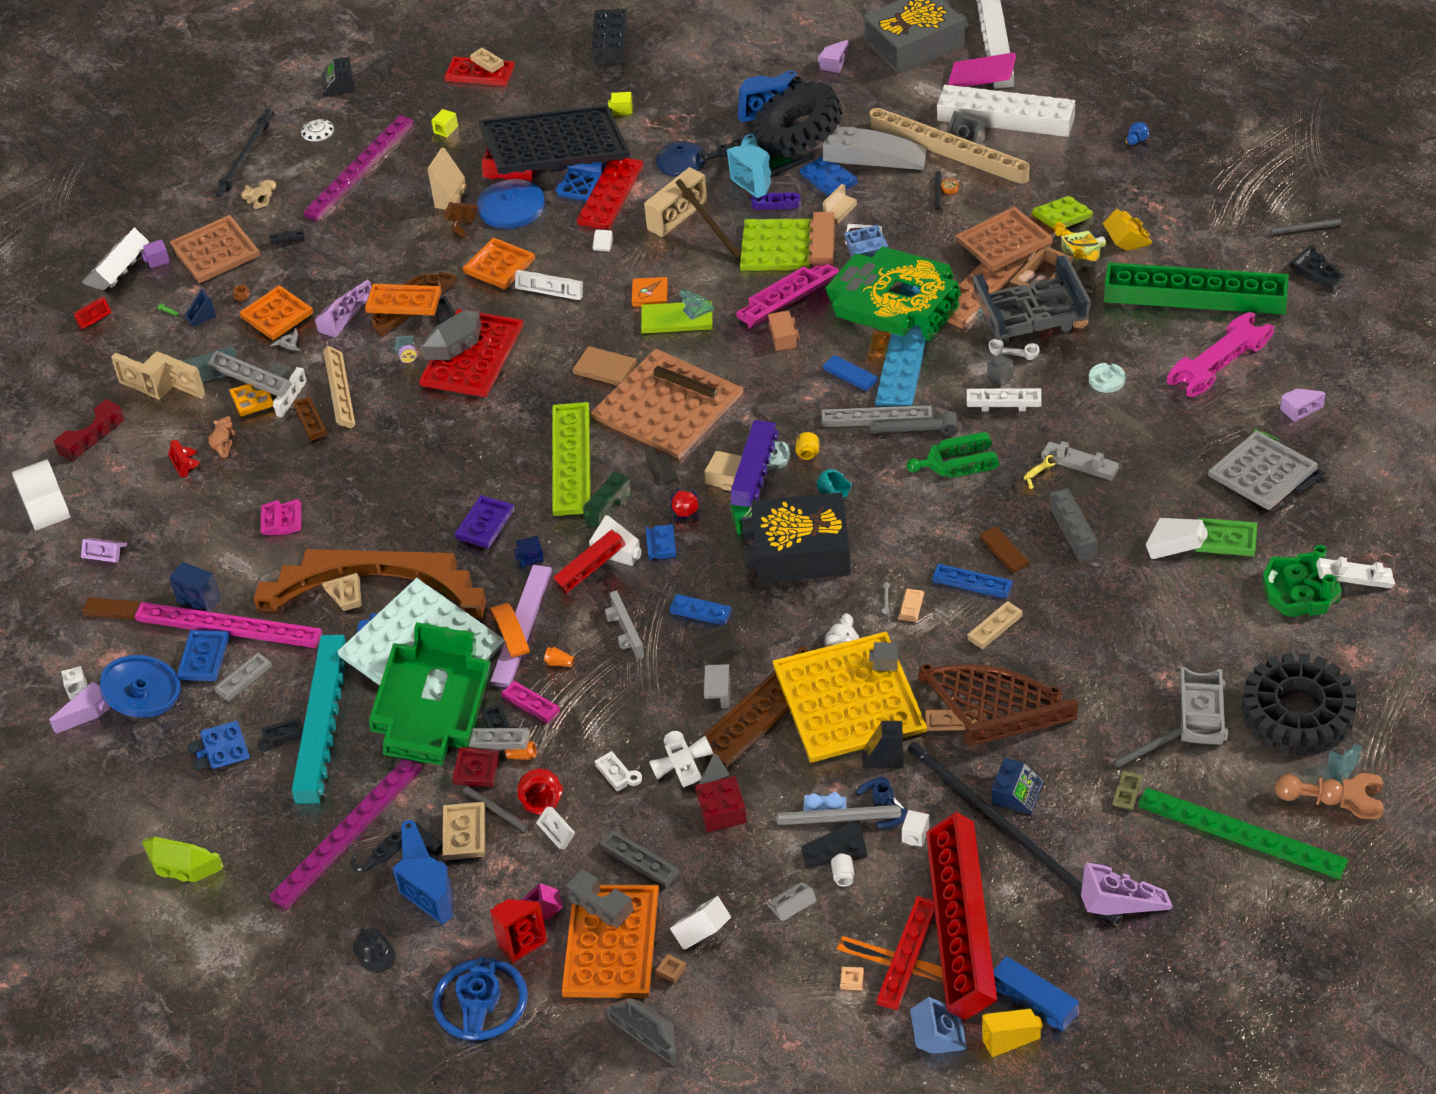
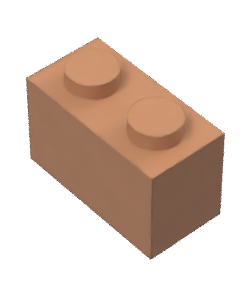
[768,311,799,351]

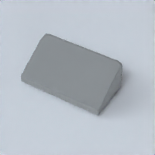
[767,882,816,921]

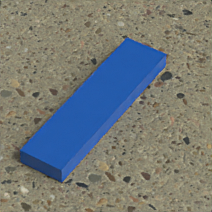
[932,564,1013,599]

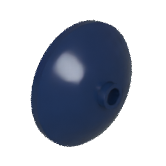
[656,141,706,177]

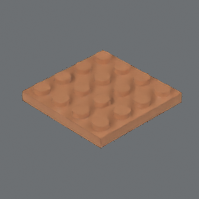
[956,206,1053,272]
[169,215,260,283]

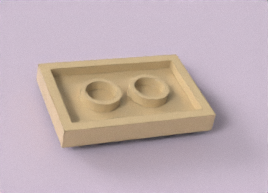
[443,802,485,860]

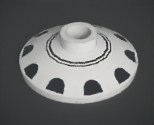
[301,119,334,142]

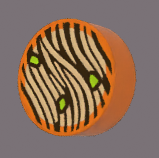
[941,179,959,194]

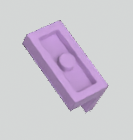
[81,538,127,562]

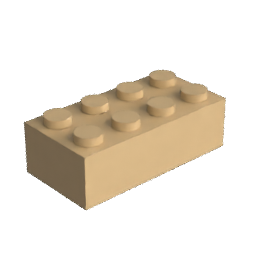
[644,167,707,237]

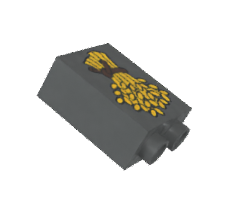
[864,0,968,74]

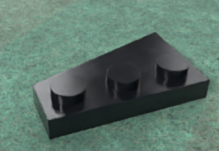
[1290,244,1345,291]
[801,820,867,868]

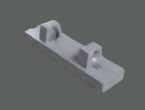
[1042,441,1119,481]
[605,591,644,660]

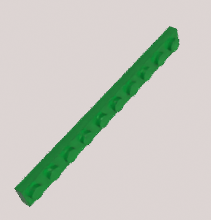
[1138,787,1348,880]

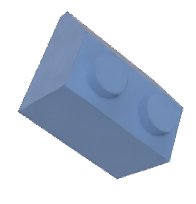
[910,997,967,1054]

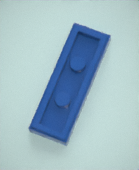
[823,355,877,392]

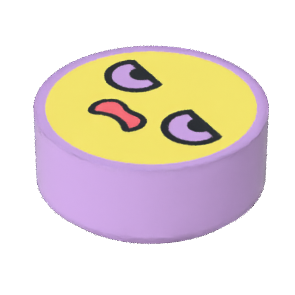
[398,345,417,363]

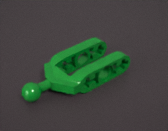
[906,432,1000,477]

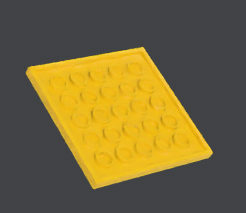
[773,631,927,763]

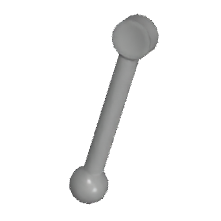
[882,582,890,616]

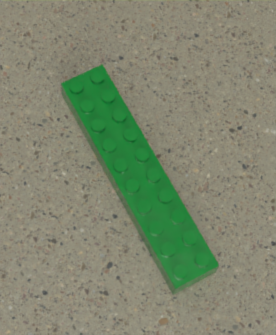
[1104,262,1289,315]

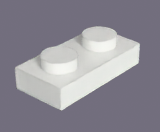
[536,807,575,849]

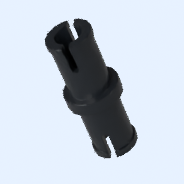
[269,229,305,245]

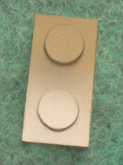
[470,48,504,73]

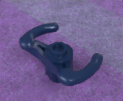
[856,777,908,828]

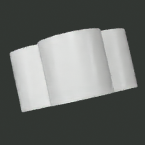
[12,459,71,531]

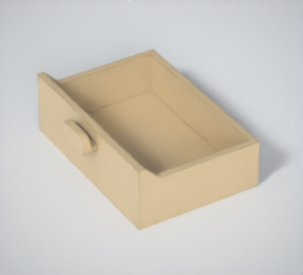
[705,451,742,491]

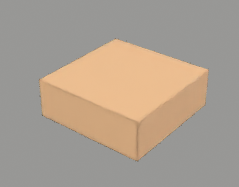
[840,967,864,990]

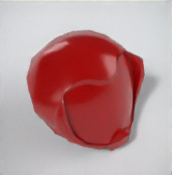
[517,768,564,815]

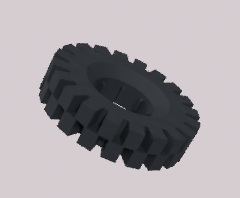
[752,81,843,158]
[1242,653,1357,756]

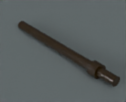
[675,179,741,260]

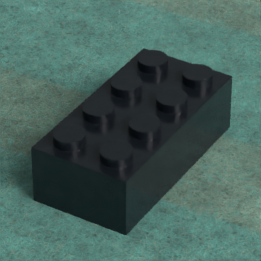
[591,8,628,65]

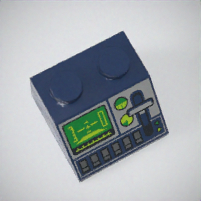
[991,758,1044,815]

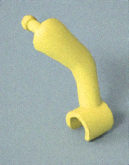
[1023,455,1056,489]

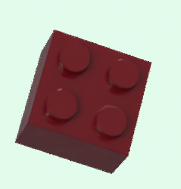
[695,776,747,832]

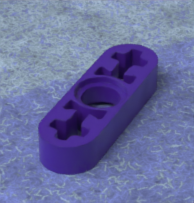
[751,192,801,210]

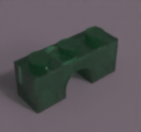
[583,471,631,528]

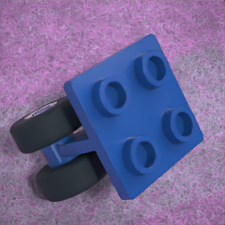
[187,721,250,770]

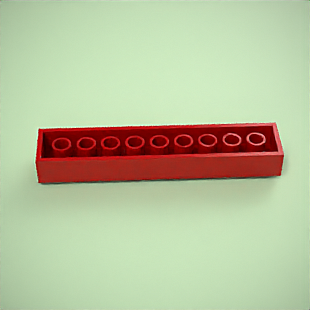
[926,812,997,1020]

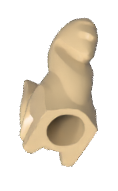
[241,180,277,209]

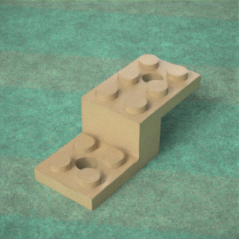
[111,351,205,400]

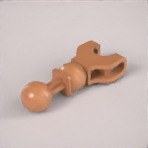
[1275,773,1384,820]

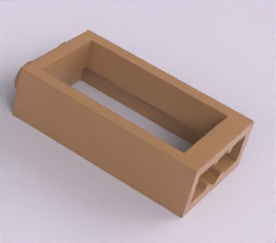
[1010,246,1074,288]

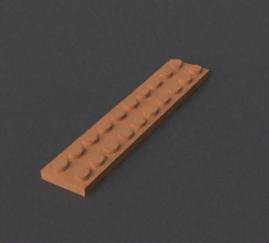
[947,213,1056,329]

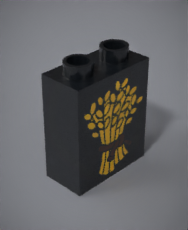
[742,492,851,583]

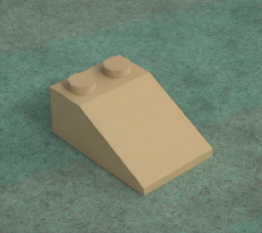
[428,148,468,210]

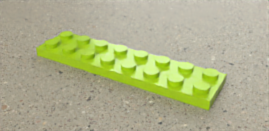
[553,402,591,516]

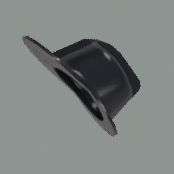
[353,927,396,972]

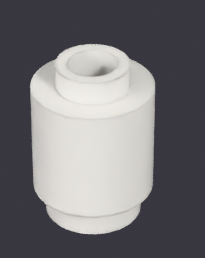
[831,854,855,887]

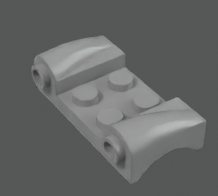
[1179,667,1228,745]

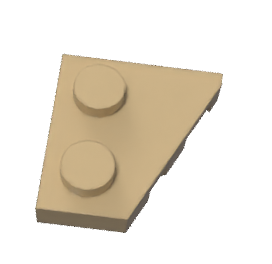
[322,573,362,611]

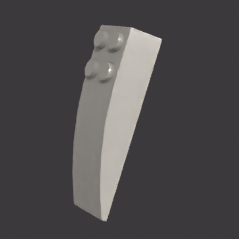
[823,126,927,170]

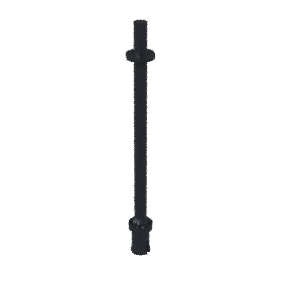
[216,108,275,197]

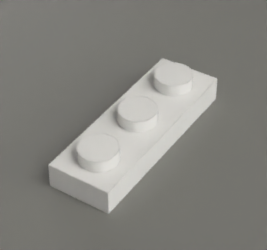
[273,367,306,417]

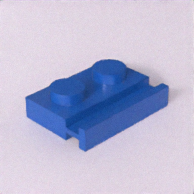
[645,524,677,560]

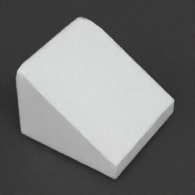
[593,230,613,252]

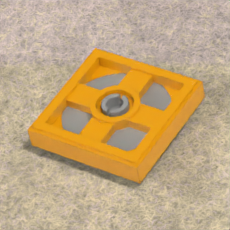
[229,384,274,417]

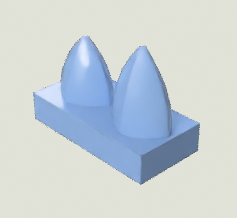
[803,791,847,811]

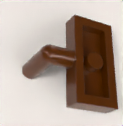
[443,202,478,239]

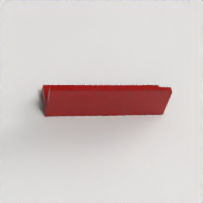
[554,529,626,593]

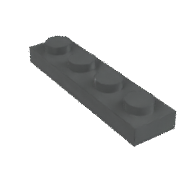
[600,830,679,888]

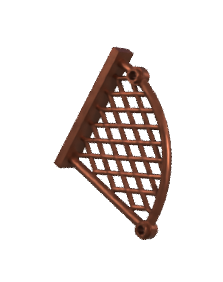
[918,664,1079,747]

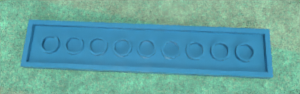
[875,283,927,407]

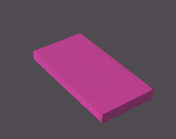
[948,52,1016,87]

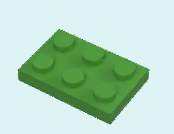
[1196,518,1257,556]

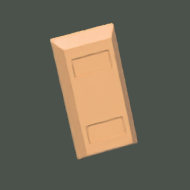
[898,589,924,623]

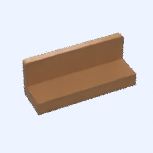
[925,706,987,731]

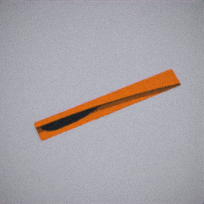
[837,936,943,983]

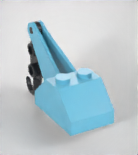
[698,134,771,198]

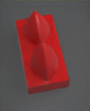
[73,297,112,329]
[168,440,200,477]

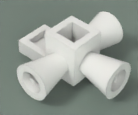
[649,731,713,787]

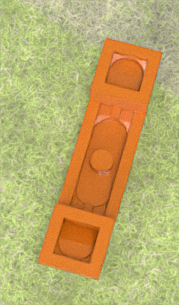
[489,602,530,658]

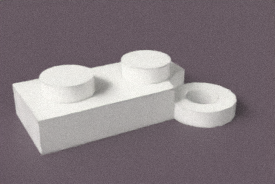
[595,751,642,792]

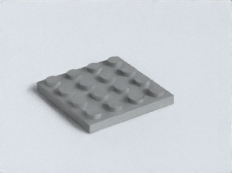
[1208,430,1318,510]

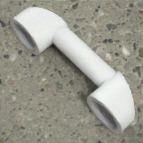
[989,338,1039,360]

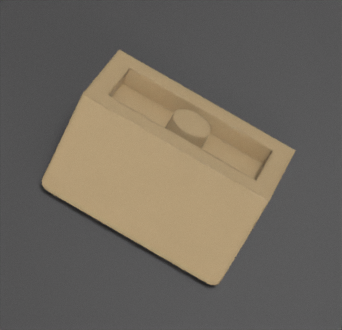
[823,184,857,224]

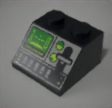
[321,57,355,96]

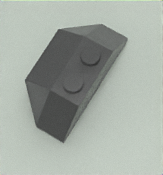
[420,309,481,360]
[606,998,677,1066]

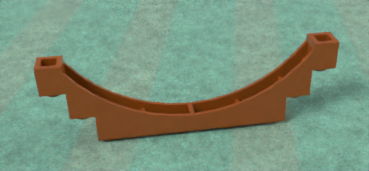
[254,549,486,618]

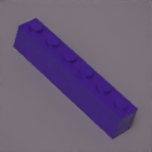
[731,420,779,507]

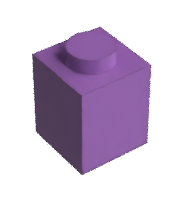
[141,239,170,268]

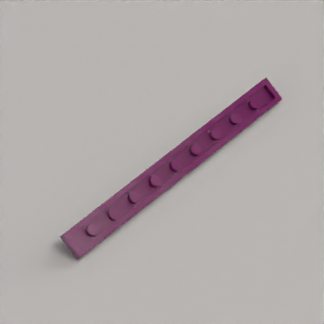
[303,115,414,221]
[270,759,422,910]

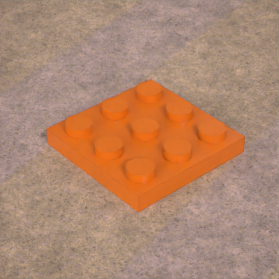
[463,237,535,289]
[239,285,313,340]

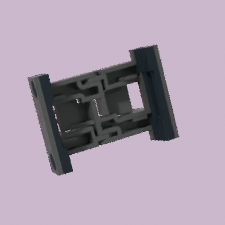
[972,255,1091,347]

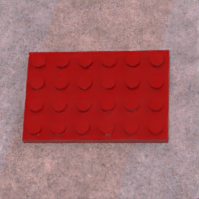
[419,309,524,398]

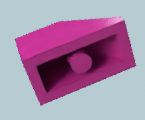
[521,883,563,920]

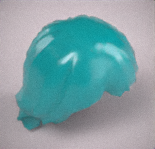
[817,469,852,500]

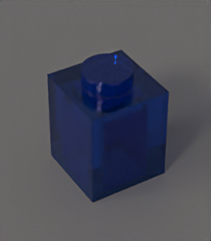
[513,535,544,567]

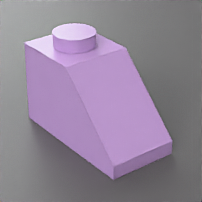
[818,40,849,73]
[1280,389,1325,422]

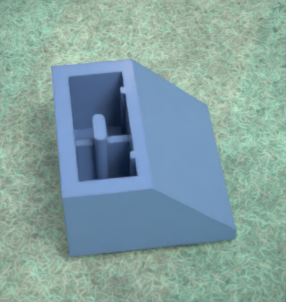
[844,225,889,259]

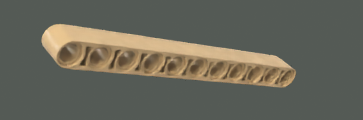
[869,108,1029,184]

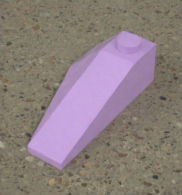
[315,280,371,338]
[1081,863,1173,915]

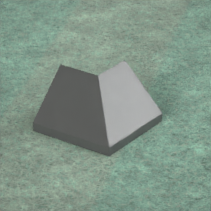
[946,110,985,144]

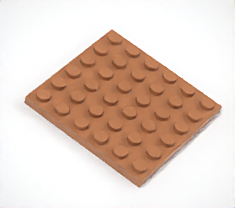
[591,349,743,459]

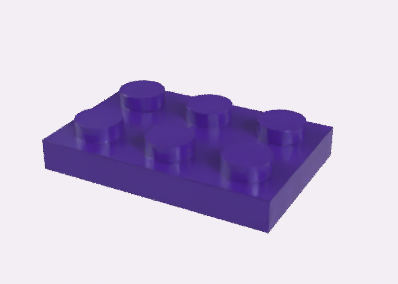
[455,495,515,549]

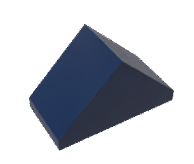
[185,288,216,326]

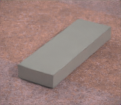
[215,653,272,702]
[468,728,530,749]

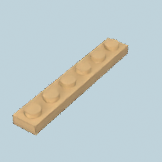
[323,346,355,429]

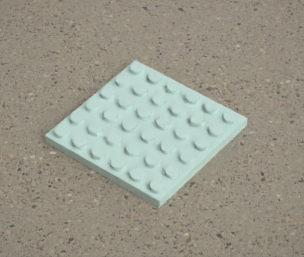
[338,578,505,701]

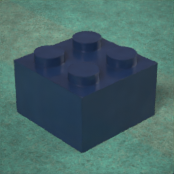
[169,561,221,612]

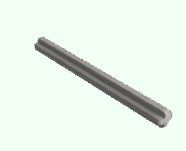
[777,805,901,825]

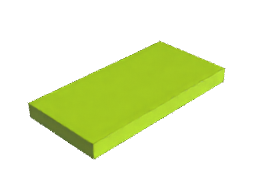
[641,301,713,334]

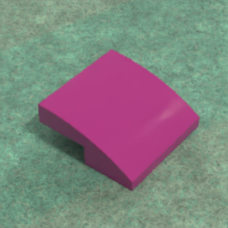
[261,499,302,535]

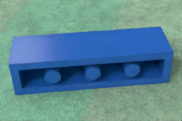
[993,956,1079,1031]

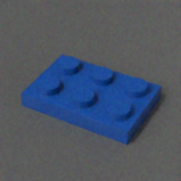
[800,156,858,196]
[177,630,229,681]

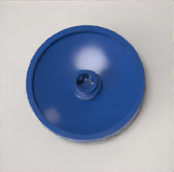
[477,179,545,229]
[99,655,180,718]

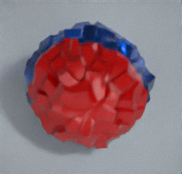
[670,488,700,518]

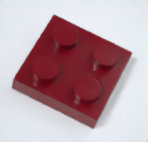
[452,748,500,787]

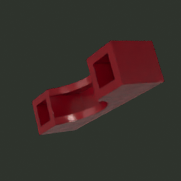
[53,399,125,462]

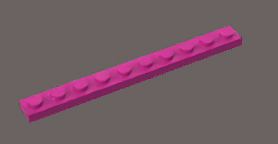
[135,602,322,648]

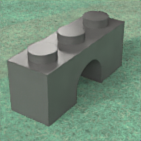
[566,869,634,928]

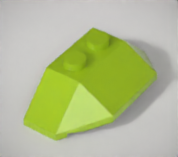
[142,837,223,882]

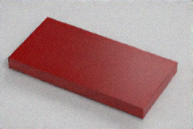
[444,57,515,86]

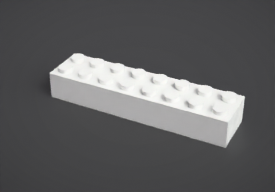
[937,85,1075,137]

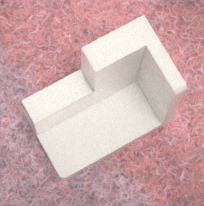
[670,895,731,950]

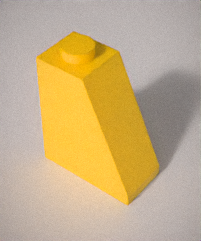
[982,1009,1043,1057]

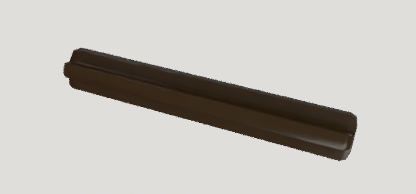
[653,365,718,398]

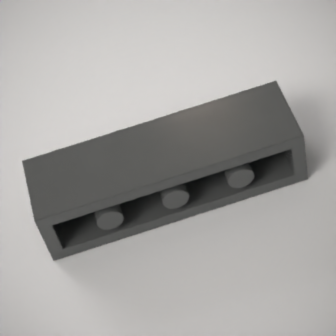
[1050,488,1097,561]

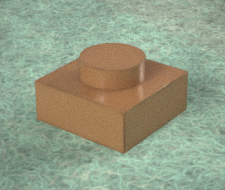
[656,954,686,984]

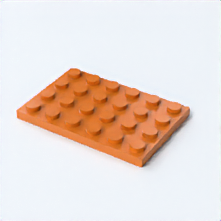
[562,885,659,998]

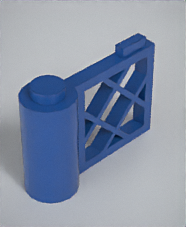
[555,162,606,201]

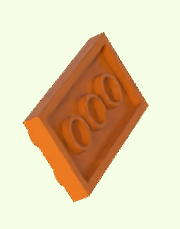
[365,284,442,315]

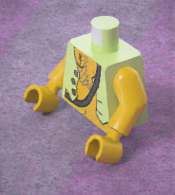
[1053,222,1106,269]

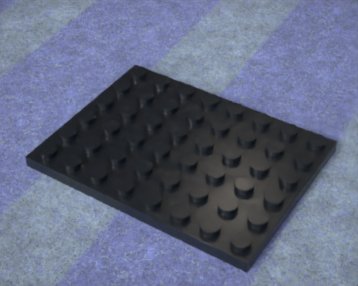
[479,105,630,174]

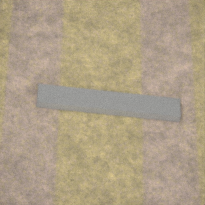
[207,350,292,398]
[821,405,932,427]

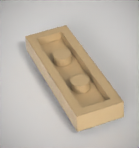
[967,601,1022,650]

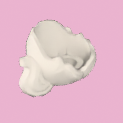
[824,613,859,647]

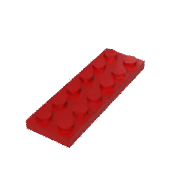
[577,158,644,230]

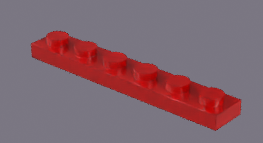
[877,896,935,1010]

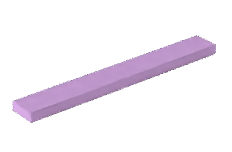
[490,565,552,688]

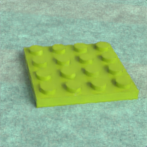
[740,219,813,271]

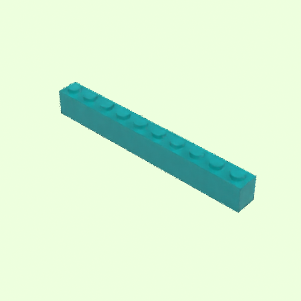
[292,635,347,804]

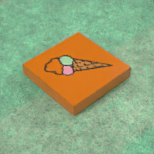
[632,277,668,307]

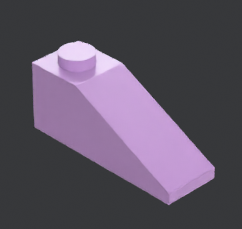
[49,682,110,733]

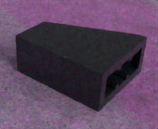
[862,721,904,769]

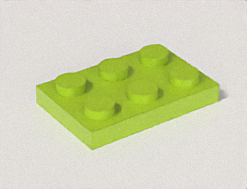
[1032,196,1093,228]

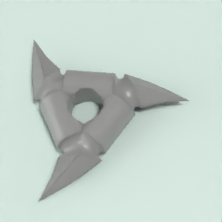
[269,328,302,351]

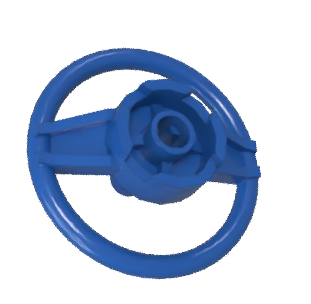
[433,957,528,1040]

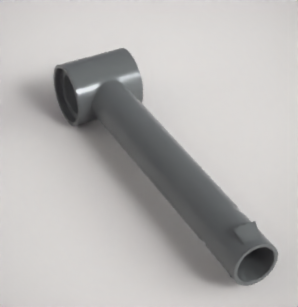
[870,411,958,436]

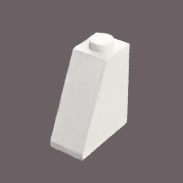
[589,515,641,566]
[1146,518,1208,559]

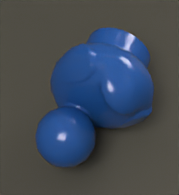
[1126,122,1149,145]

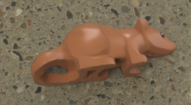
[208,416,235,458]

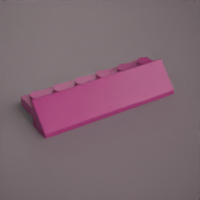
[736,264,839,330]

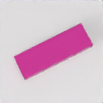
[501,681,560,724]

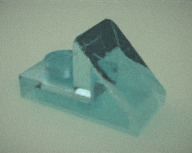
[679,289,715,320]
[1328,743,1362,784]

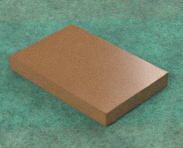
[573,346,637,386]

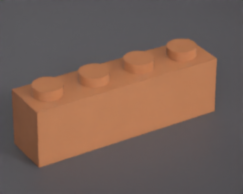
[809,212,835,268]

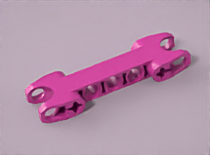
[1167,312,1275,397]

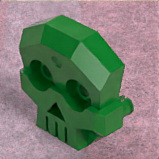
[1262,545,1342,617]

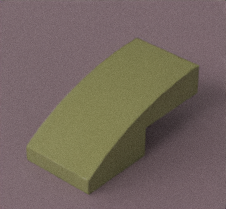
[1112,771,1144,811]

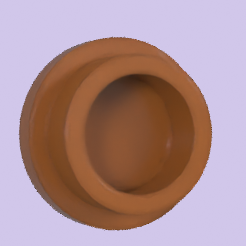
[233,285,250,301]

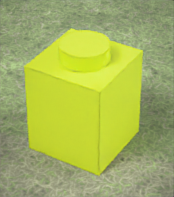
[608,92,633,116]
[432,109,458,137]

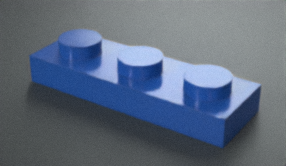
[670,594,732,626]

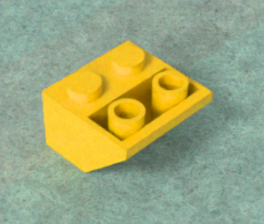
[1102,209,1153,251]

